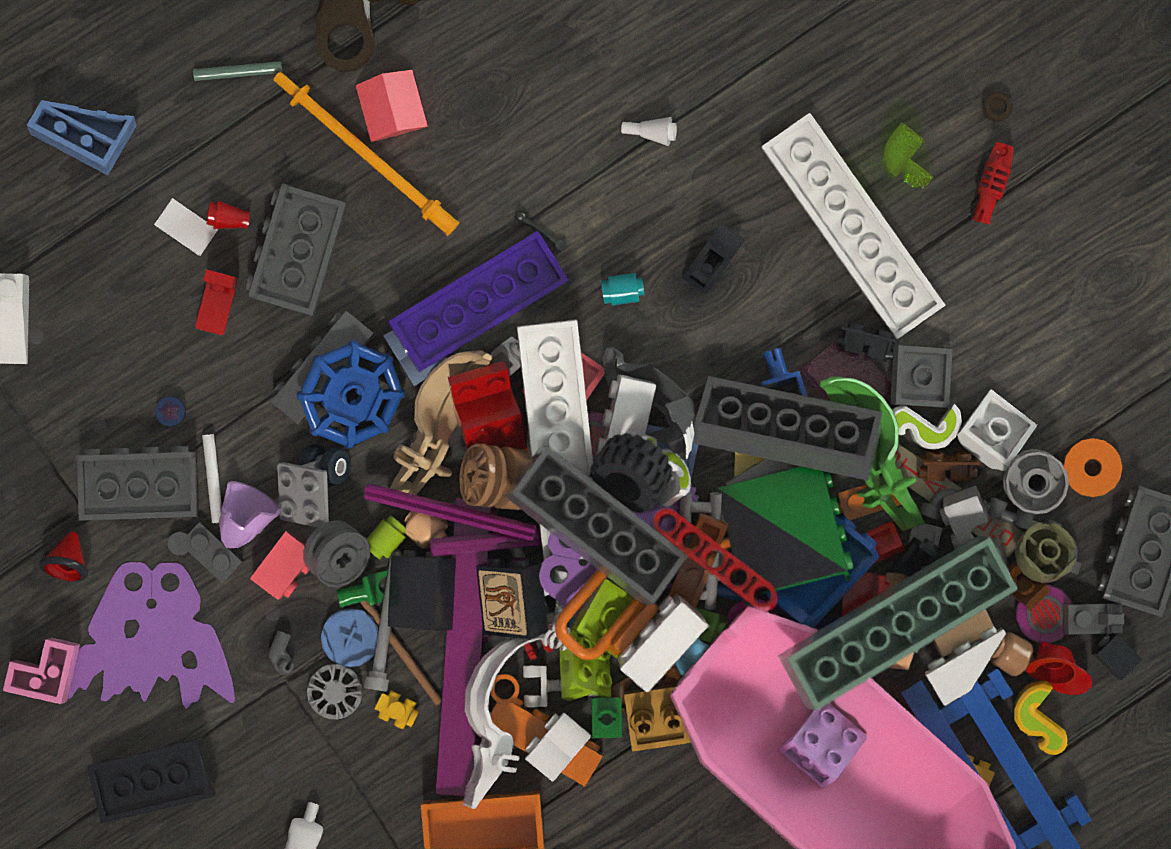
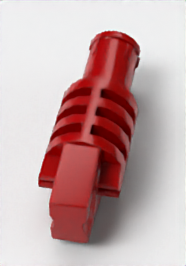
[972,142,1014,225]

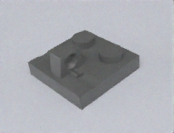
[891,345,952,408]

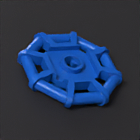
[297,340,405,449]

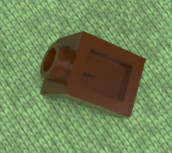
[1009,560,1051,611]

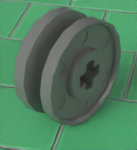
[303,520,370,587]

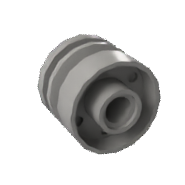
[1002,449,1069,514]

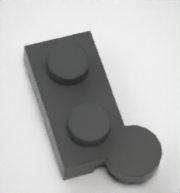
[168,522,244,584]

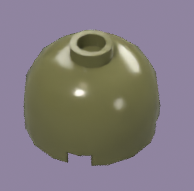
[1015,522,1076,583]

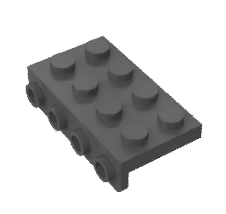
[246,183,347,316]
[75,446,198,521]
[1097,485,1171,617]

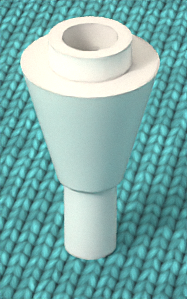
[621,117,677,146]

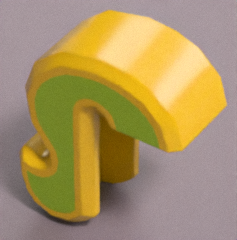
[1014,680,1067,755]

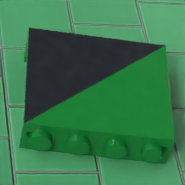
[717,466,854,606]

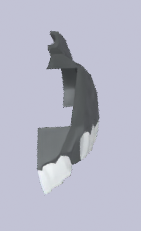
[603,347,695,460]

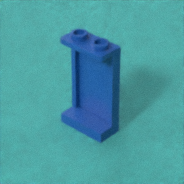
[763,515,880,628]

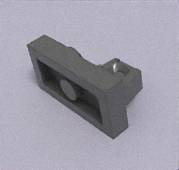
[1063,603,1124,634]

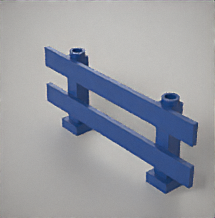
[901,667,1092,849]

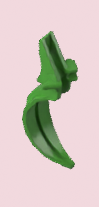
[820,376,925,531]

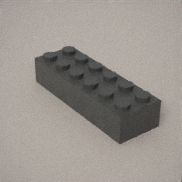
[694,376,883,480]
[504,446,688,605]

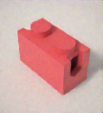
[250,531,309,600]

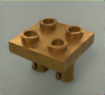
[624,684,691,752]

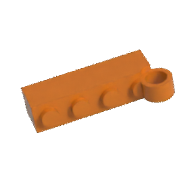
[490,673,603,787]

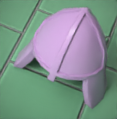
[219,481,281,548]

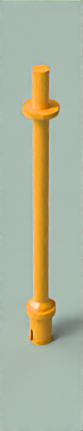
[273,71,460,236]

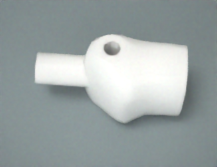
[284,802,323,849]

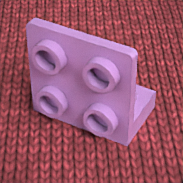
[779,703,867,788]

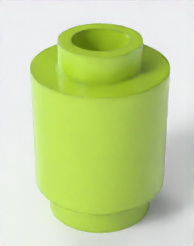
[366,515,406,559]

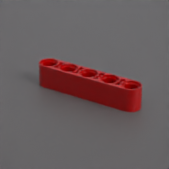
[653,509,778,611]

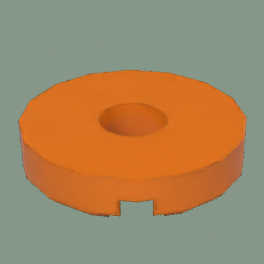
[1063,438,1122,497]

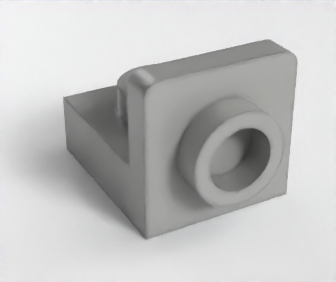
[489,336,521,377]

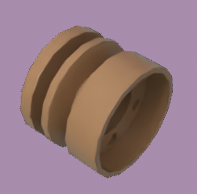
[459,444,531,510]

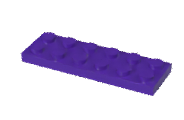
[388,231,569,373]

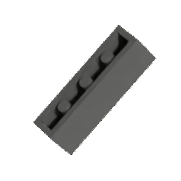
[271,311,375,425]

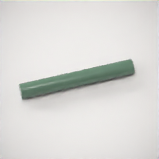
[193,61,283,81]

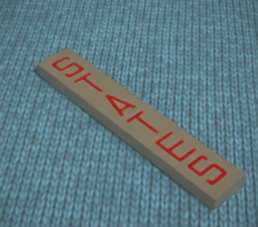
[894,444,1024,558]

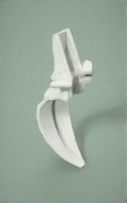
[463,634,545,809]

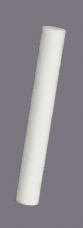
[202,434,222,523]

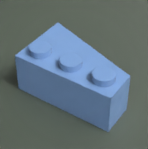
[27,100,137,175]

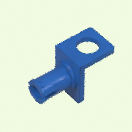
[761,348,807,396]

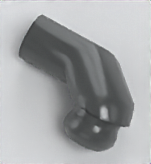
[268,630,294,675]

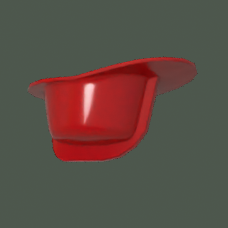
[1026,641,1093,695]

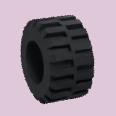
[589,433,672,513]

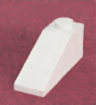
[0,274,29,364]

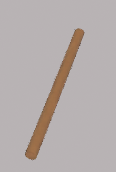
[360,601,442,705]

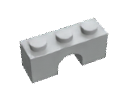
[940,485,1010,573]

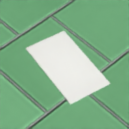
[154,198,218,256]

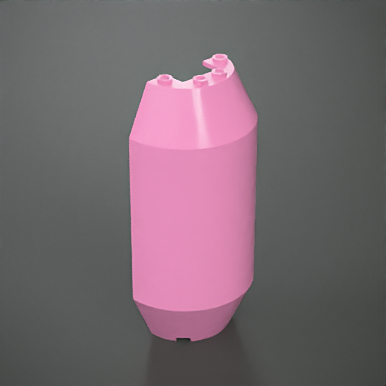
[670,606,1016,849]

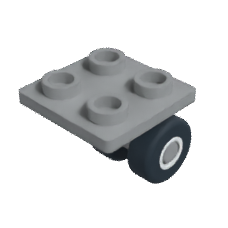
[277,444,351,528]

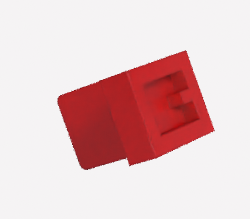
[195,269,239,335]

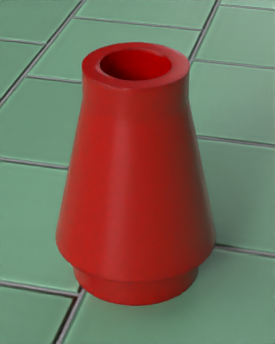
[206,200,250,229]

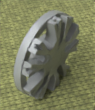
[307,664,363,719]

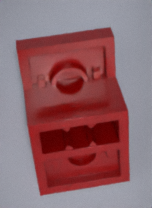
[447,361,528,452]

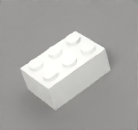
[617,593,708,693]

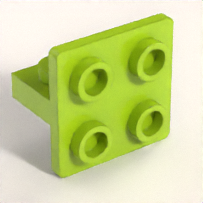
[559,629,612,701]

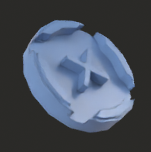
[321,608,379,667]

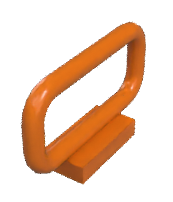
[555,569,659,660]

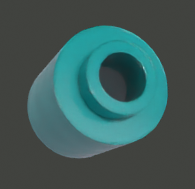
[601,273,645,306]

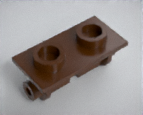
[916,450,981,481]

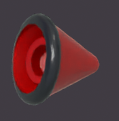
[39,531,88,582]

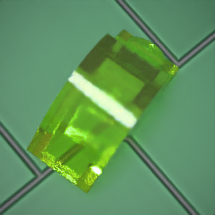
[882,122,933,189]

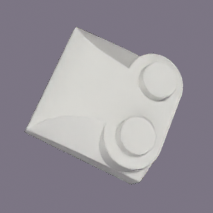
[957,389,1037,471]

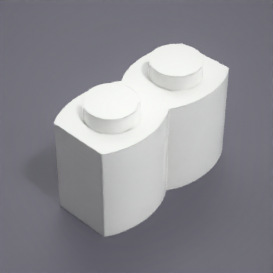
[525,712,591,782]

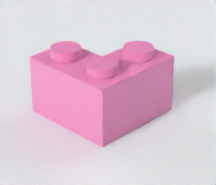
[3,638,80,704]

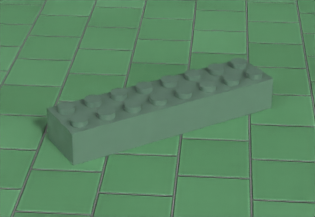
[777,536,1018,711]

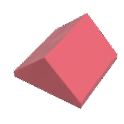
[356,70,428,142]

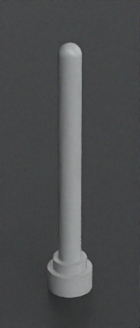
[364,550,402,692]

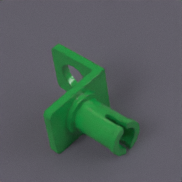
[337,570,388,608]
[592,697,622,738]

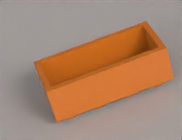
[421,791,545,849]

